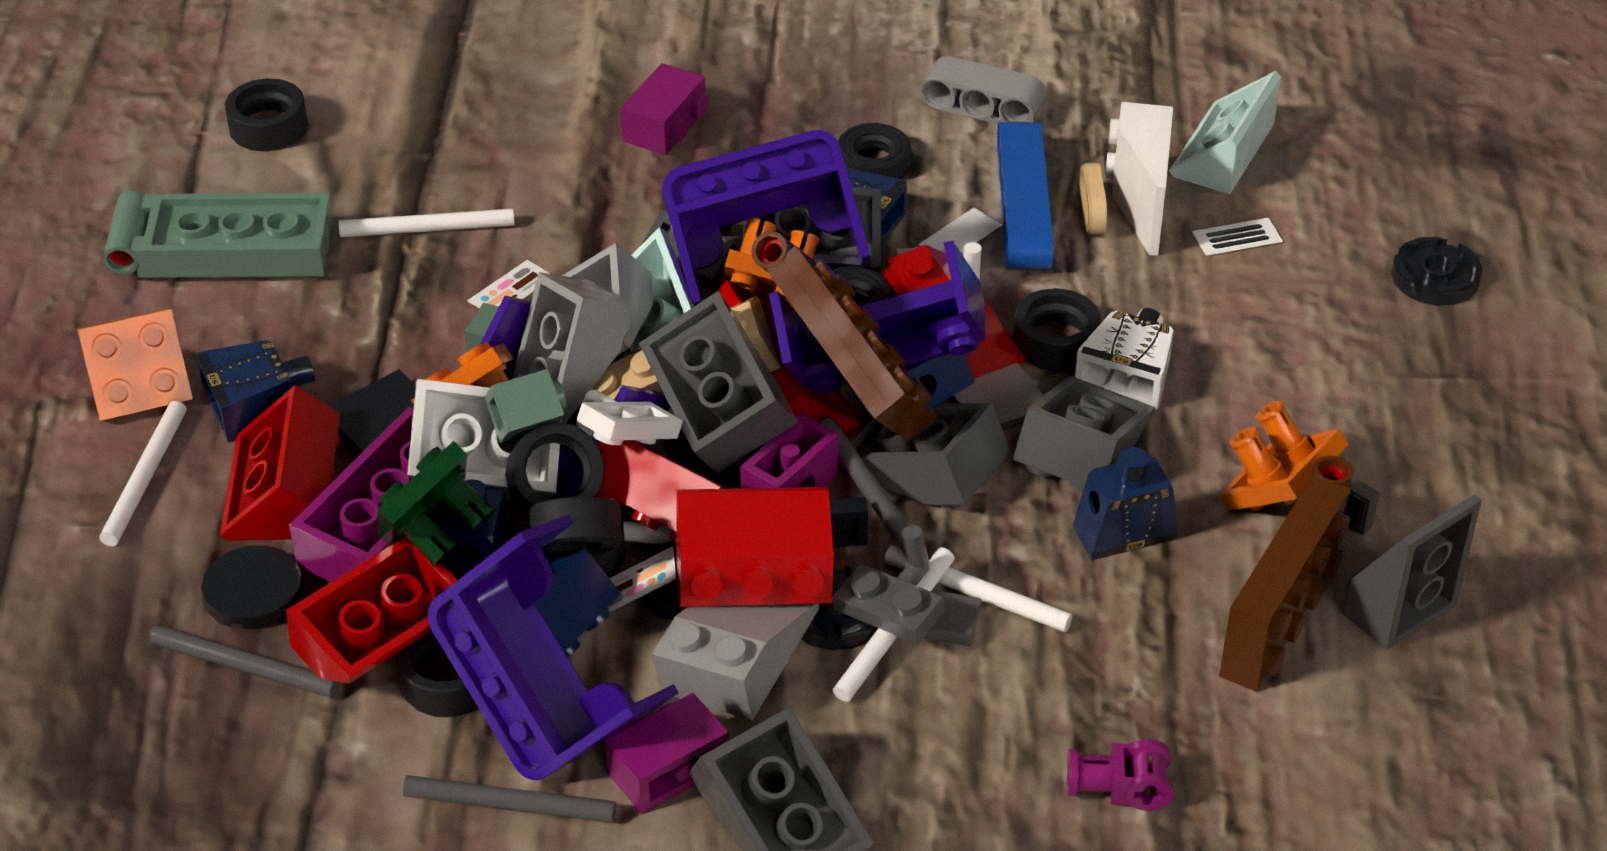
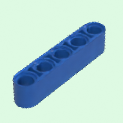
[997,122,1053,270]

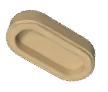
[1080,163,1107,234]

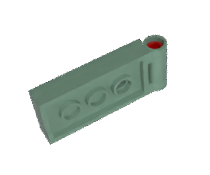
[102,191,334,278]

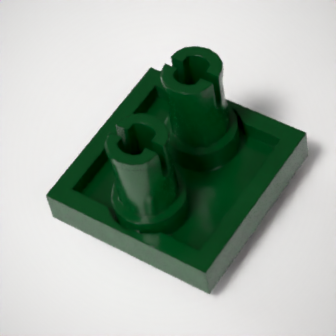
[378,441,495,567]

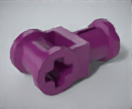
[1067,739,1174,811]

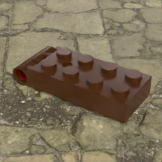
[751,231,938,442]
[1219,455,1353,692]

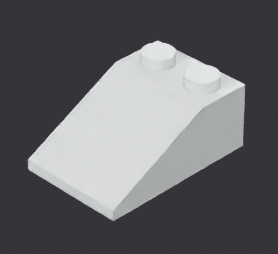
[1105,102,1173,256]
[407,379,562,501]

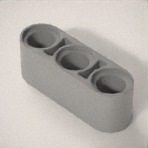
[920,56,1047,124]

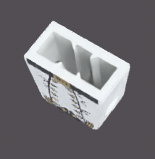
[1075,308,1174,410]

